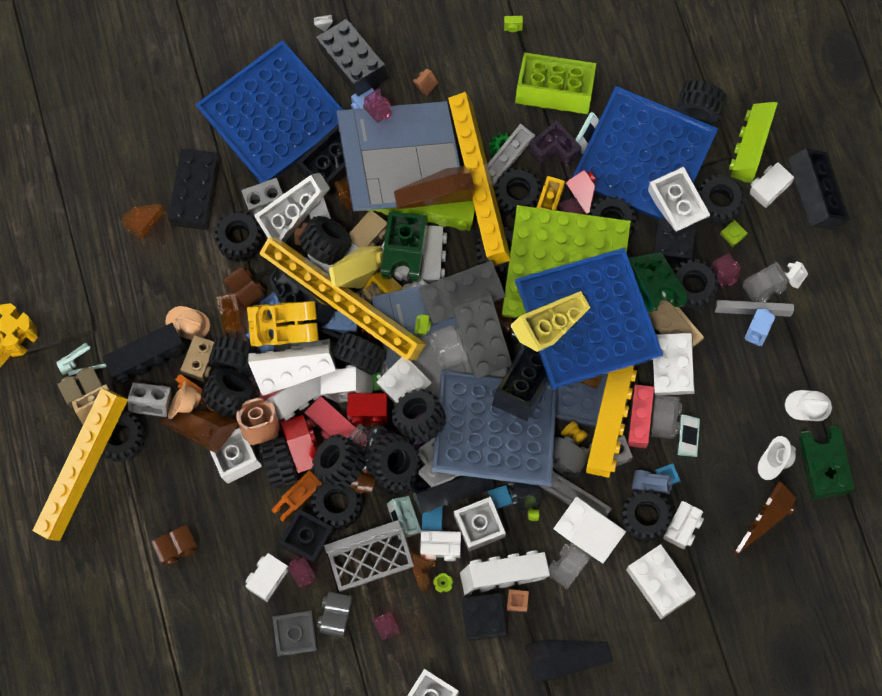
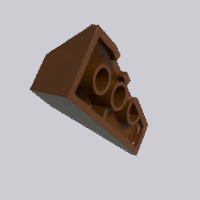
[394,166,475,209]
[159,410,238,454]
[733,482,797,556]

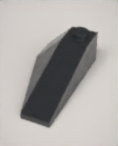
[268,266,336,329]

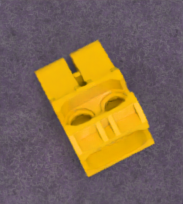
[247,301,319,346]
[0,303,38,368]

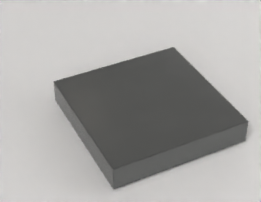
[272,610,317,657]

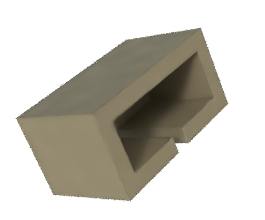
[57,367,103,408]

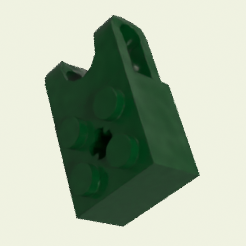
[381,212,429,282]
[628,252,687,312]
[799,426,855,500]

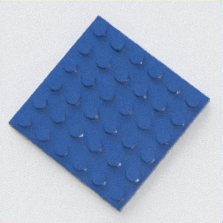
[195,40,343,183]
[572,86,718,220]
[515,248,663,390]

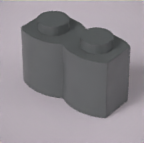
[317,592,353,638]

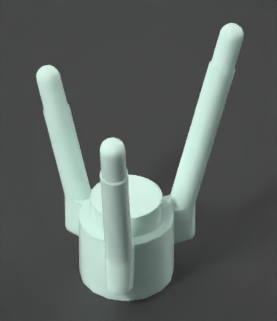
[56,343,106,376]

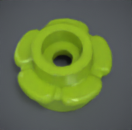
[433,573,453,593]

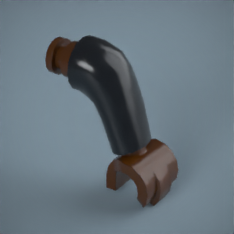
[350,422,388,494]

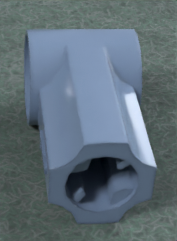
[631,470,672,494]

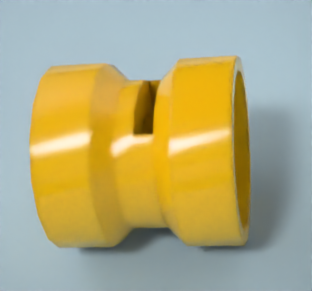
[561,421,588,446]

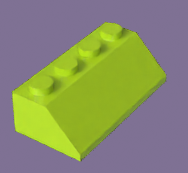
[729,102,778,183]

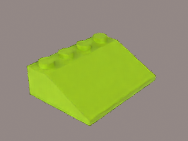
[515,52,597,114]

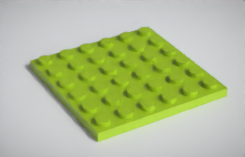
[502,205,631,318]

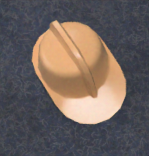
[165,306,210,340]
[168,381,201,419]

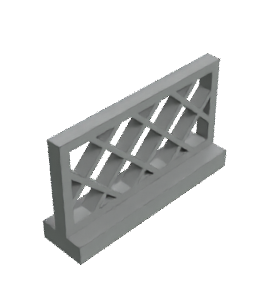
[324,520,415,592]

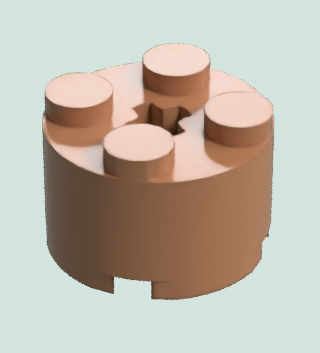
[236,398,280,445]

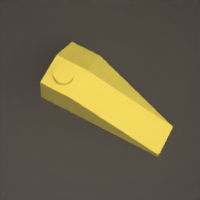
[329,246,383,289]
[511,291,590,352]

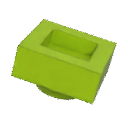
[504,16,523,32]
[720,220,748,247]
[414,314,431,336]

